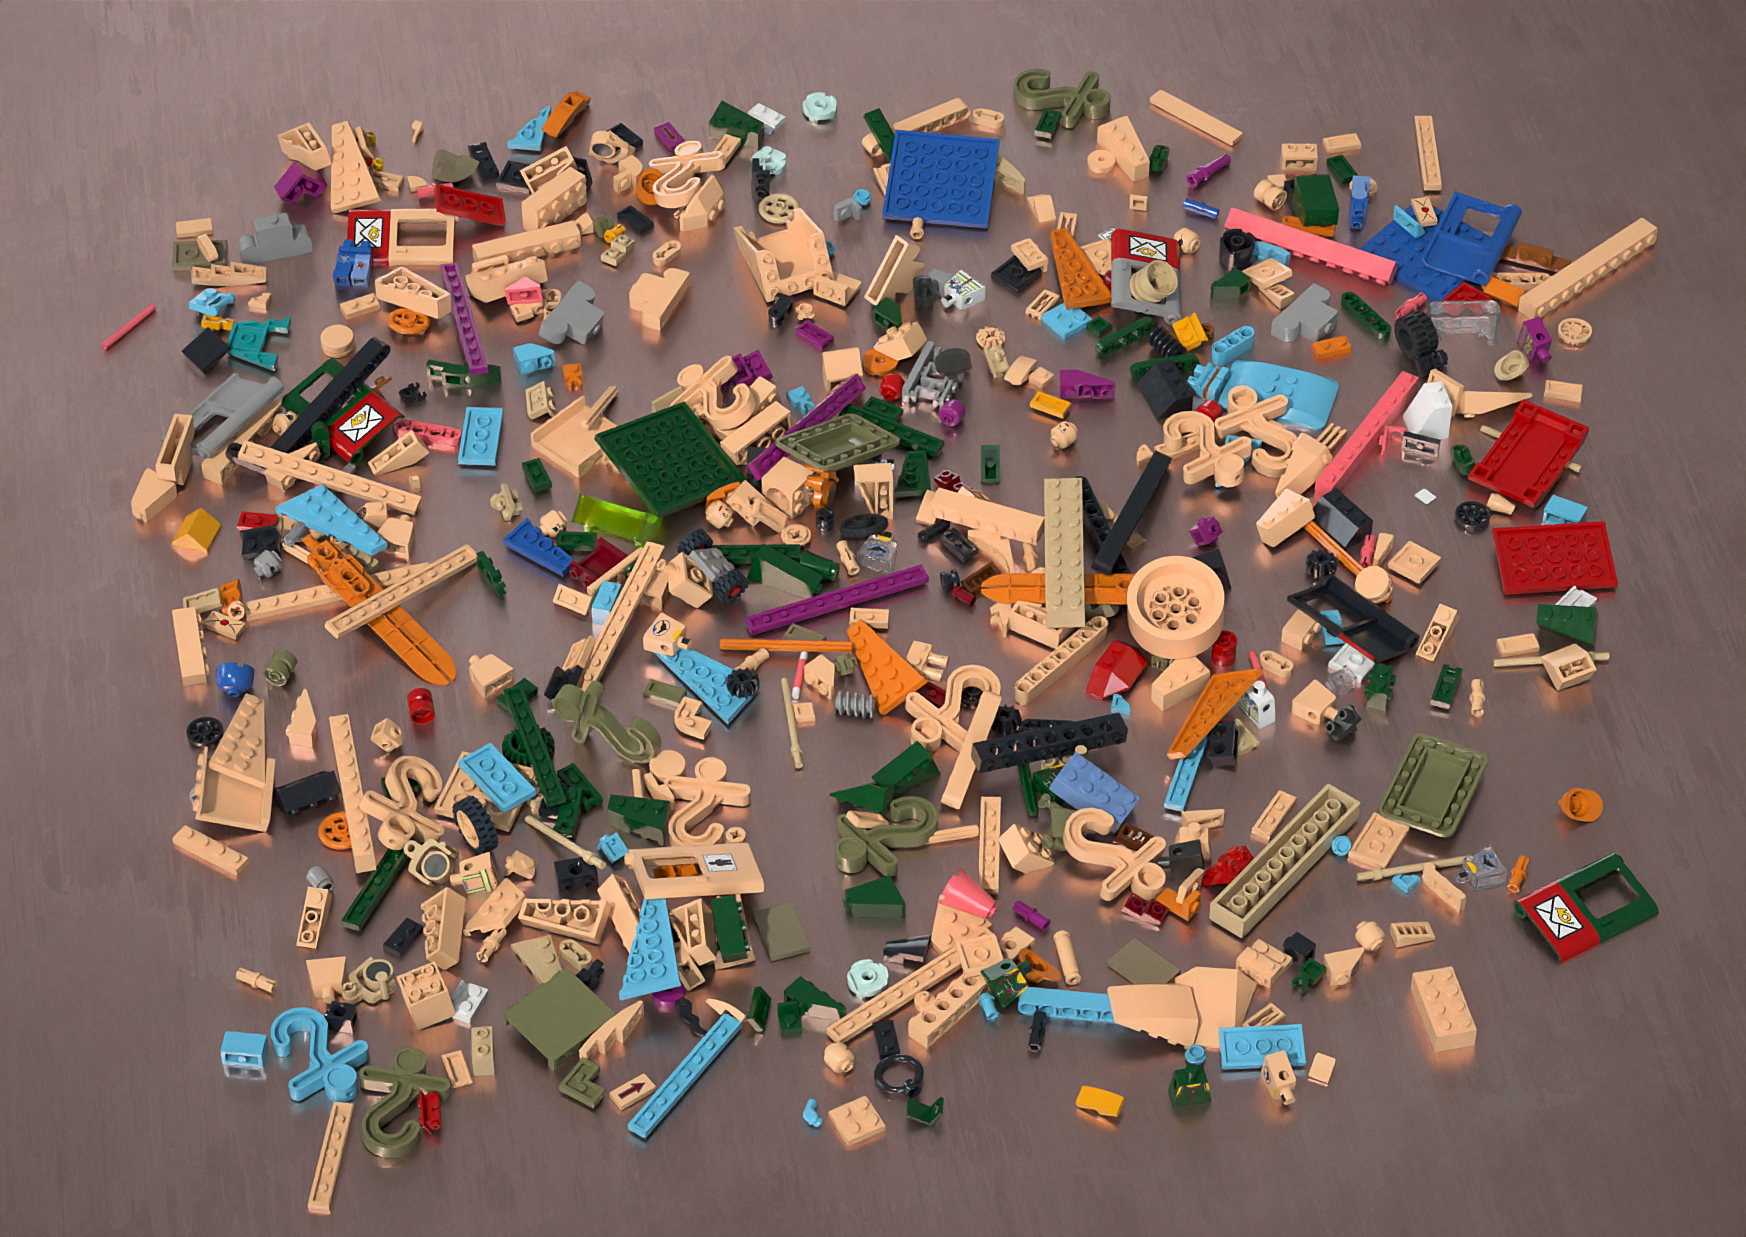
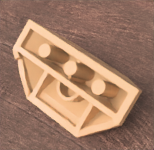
[680,175,726,232]

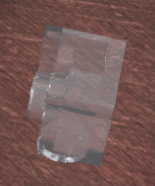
[1325,665,1357,698]

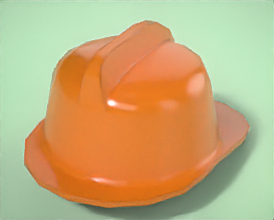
[636,168,664,205]
[1558,788,1603,822]
[1018,948,1061,983]

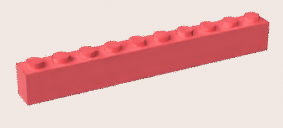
[1224,207,1399,286]
[1314,371,1419,499]

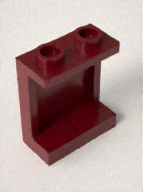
[569,537,628,587]

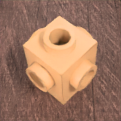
[370,718,405,753]

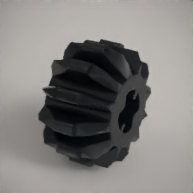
[1305,548,1338,579]
[726,667,759,699]
[991,704,1022,736]

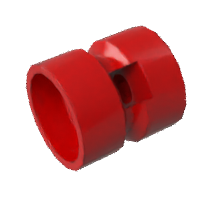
[1211,630,1238,667]
[407,688,435,725]

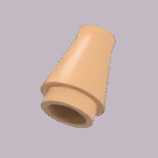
[1486,493,1516,515]

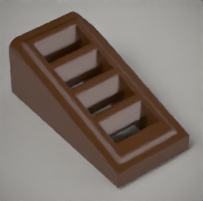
[960,561,1002,595]
[1113,821,1155,851]

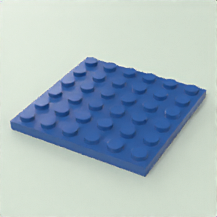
[882,130,1000,229]
[1359,205,1492,304]

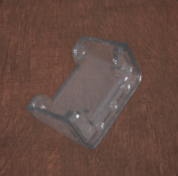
[1425,300,1501,345]

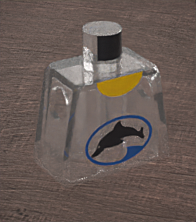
[857,532,897,574]
[1455,845,1507,890]

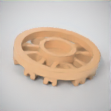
[1558,318,1592,345]

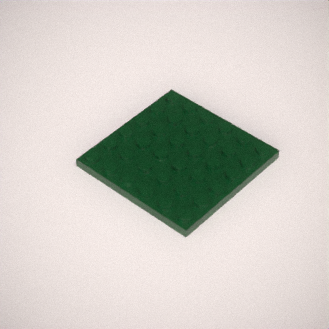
[594,401,747,519]

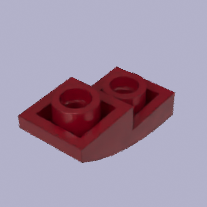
[933,469,973,493]
[1121,893,1169,925]

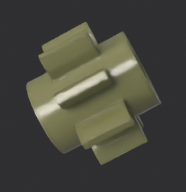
[834,653,858,676]
[1151,654,1174,670]

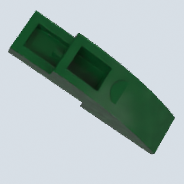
[426,359,501,387]

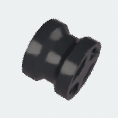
[816,508,834,532]
[940,569,960,591]

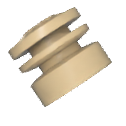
[1130,260,1178,304]

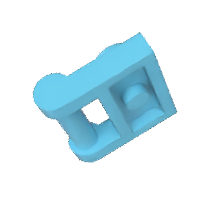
[189,288,236,316]

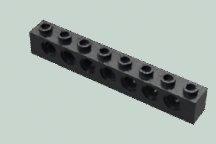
[971,712,1128,773]

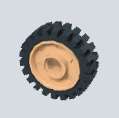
[452,795,499,855]

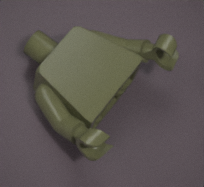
[1038,794,1096,851]

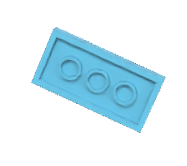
[458,407,504,465]
[458,743,536,814]
[1218,1024,1306,1070]

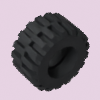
[1394,310,1438,360]

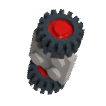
[677,528,749,604]

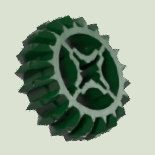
[502,724,555,768]

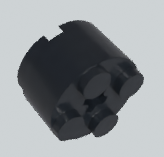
[1219,229,1255,270]

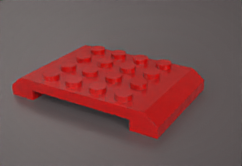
[1468,399,1589,508]

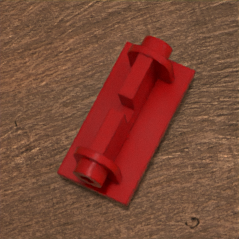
[418,1091,442,1136]

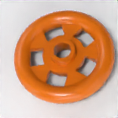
[387,308,431,335]
[318,812,352,850]

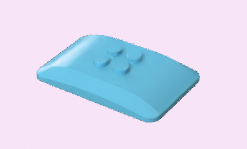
[1219,360,1339,431]

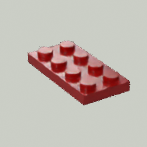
[434,184,506,226]

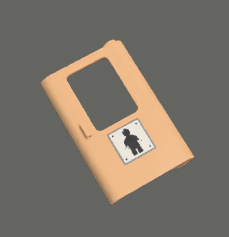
[624,842,764,899]

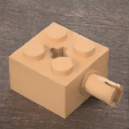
[657,552,713,608]

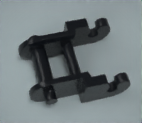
[399,382,427,404]

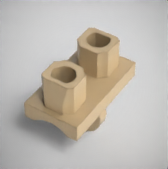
[983,345,1009,378]
[490,484,523,521]

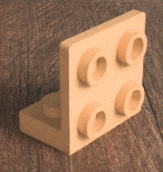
[813,271,862,306]

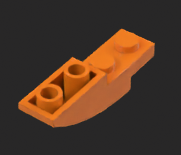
[542,91,591,138]

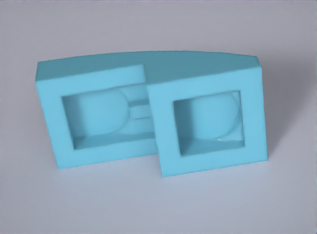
[1254,241,1290,267]
[1319,610,1345,645]

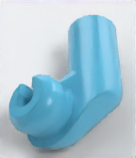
[803,1099,823,1127]

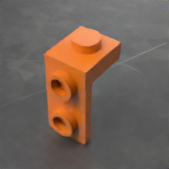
[1156,888,1201,921]

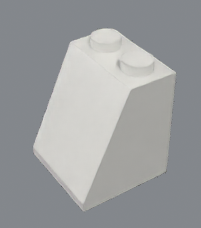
[1403,381,1452,439]

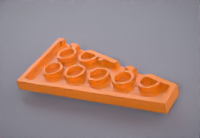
[1049,228,1112,310]
[846,619,928,716]
[1166,668,1263,759]

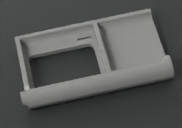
[161,373,284,458]

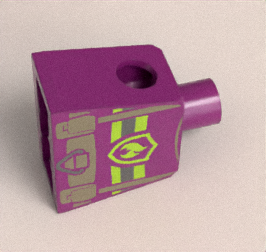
[1517,317,1552,363]

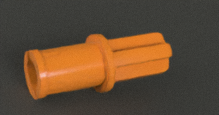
[1507,855,1530,893]

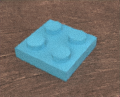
[1041,303,1092,340]

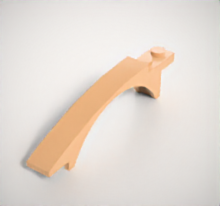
[967,529,1014,638]

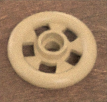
[759,193,801,224]

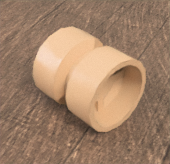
[1254,179,1287,211]

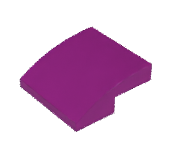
[731,350,773,386]

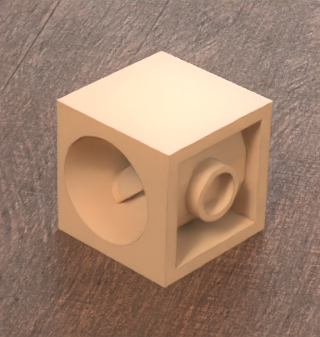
[762,457,814,520]
[396,961,456,1031]

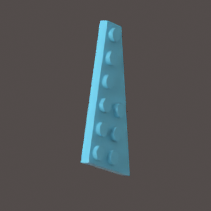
[275,484,387,556]
[654,648,761,724]
[619,898,681,1000]

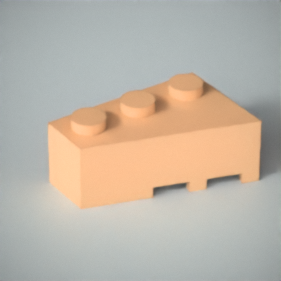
[277,122,331,170]
[520,146,578,194]
[853,463,893,519]
[1008,601,1076,649]
[669,898,717,966]

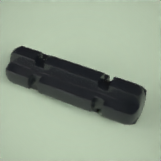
[917,519,951,542]

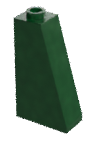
[747,544,823,599]

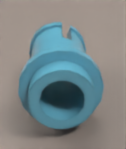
[978,993,999,1020]

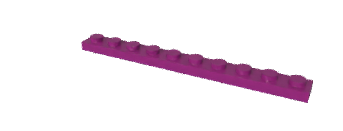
[440,263,488,375]
[748,373,866,480]
[745,564,929,636]

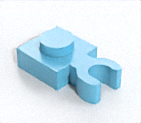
[786,386,815,415]

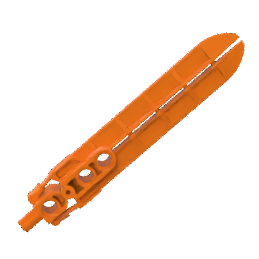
[303,534,456,685]
[981,573,1182,604]

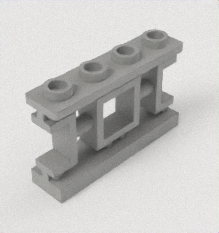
[902,341,971,409]

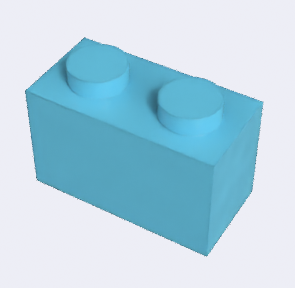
[1542,495,1588,525]
[592,581,622,625]
[220,1031,268,1067]

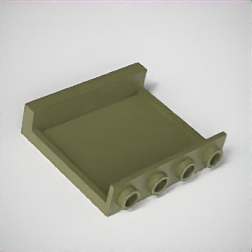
[504,968,616,1072]

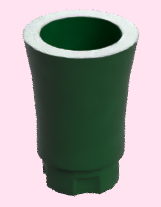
[799,549,841,581]

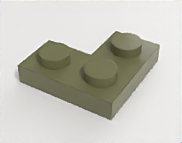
[559,1057,606,1108]

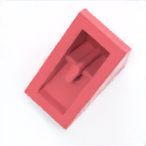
[505,277,544,305]

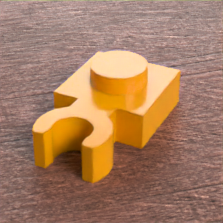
[201,314,234,331]

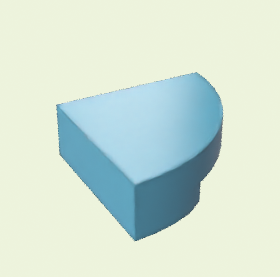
[1111,694,1130,715]
[1392,874,1421,893]

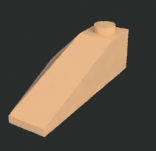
[1456,391,1532,418]
[1275,433,1333,498]

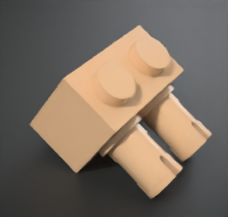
[906,641,950,682]

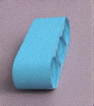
[1211,326,1255,366]

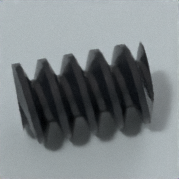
[1149,326,1187,364]

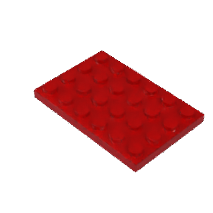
[1492,521,1618,595]

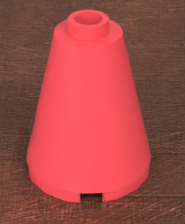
[939,868,998,919]

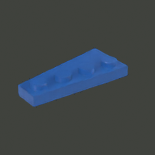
[503,518,573,577]

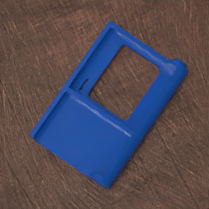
[1421,191,1522,285]

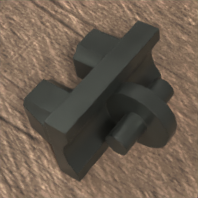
[913,275,933,310]
[1325,704,1362,743]

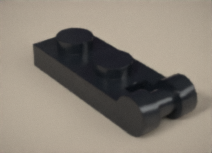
[468,141,499,181]

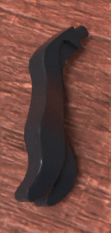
[675,998,708,1037]

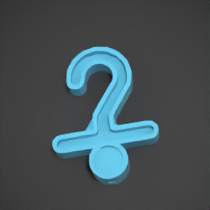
[271,1007,370,1103]

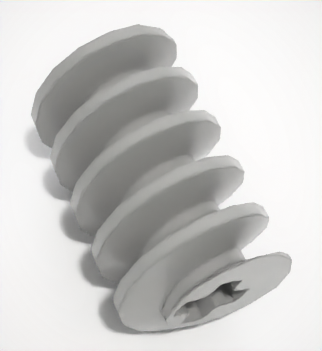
[834,690,876,719]

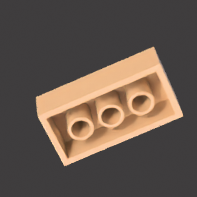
[521,167,587,231]
[1410,966,1477,1052]

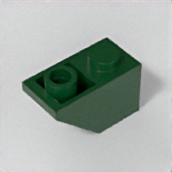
[1210,268,1251,300]

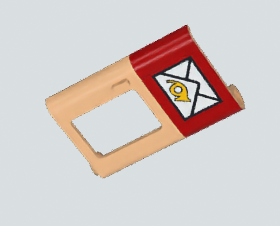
[347,208,459,266]

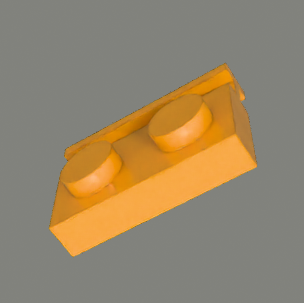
[1172,312,1208,352]

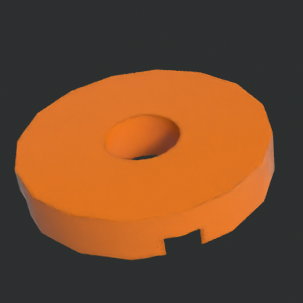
[862,348,898,377]

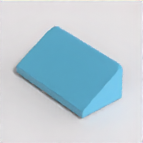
[1393,205,1425,238]

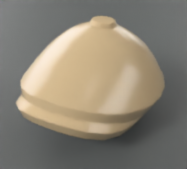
[1494,350,1529,381]

